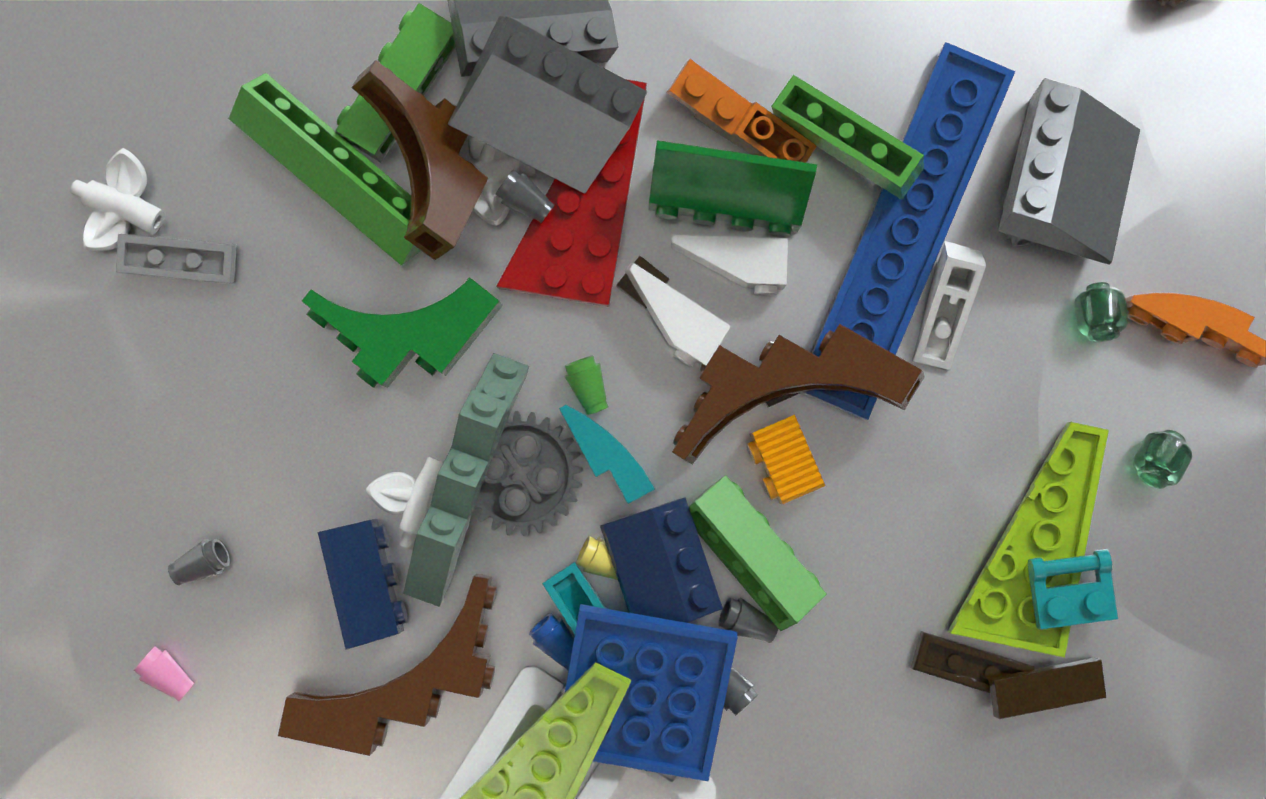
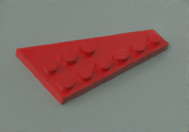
[496,79,647,307]

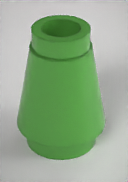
[564,355,608,415]

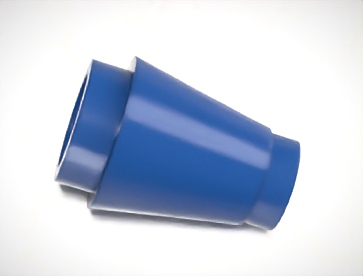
[529,613,574,671]

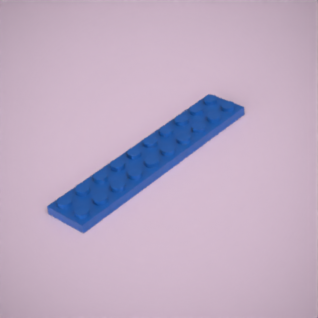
[802,42,1016,420]

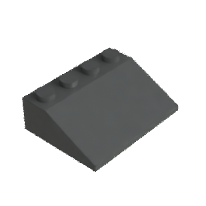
[447,0,619,77]
[448,16,647,193]
[998,78,1140,265]

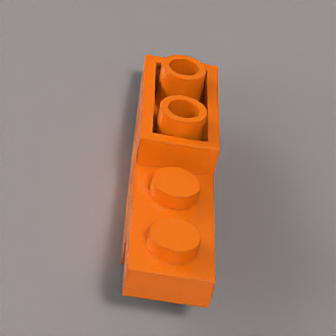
[666,59,817,163]
[1118,293,1266,368]

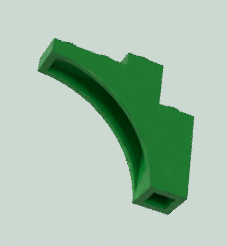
[302,277,503,388]

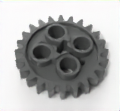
[474,411,584,536]

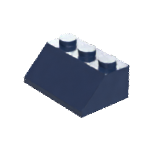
[600,497,723,623]
[317,519,408,650]

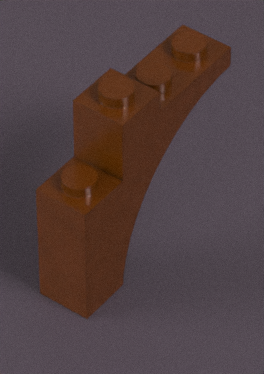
[351,60,488,260]

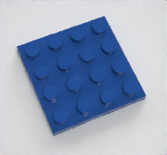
[565,604,738,781]

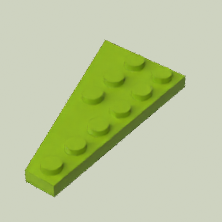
[947,422,1109,658]
[459,662,631,799]

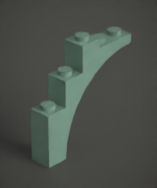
[403,353,529,607]

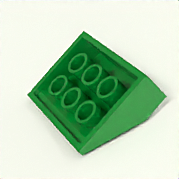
[648,140,817,236]

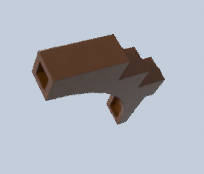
[672,324,925,465]
[278,574,497,756]

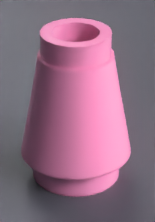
[134,646,194,701]

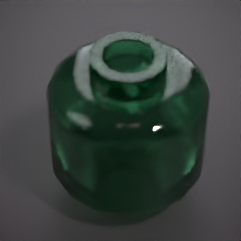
[1074,282,1129,342]
[1133,430,1193,489]

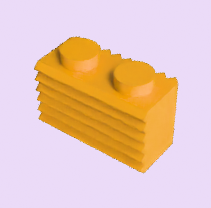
[747,415,825,504]

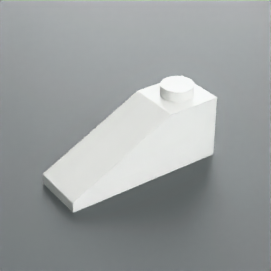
[671,234,788,296]
[913,242,986,370]
[625,263,731,367]

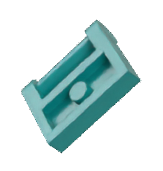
[1028,549,1118,629]

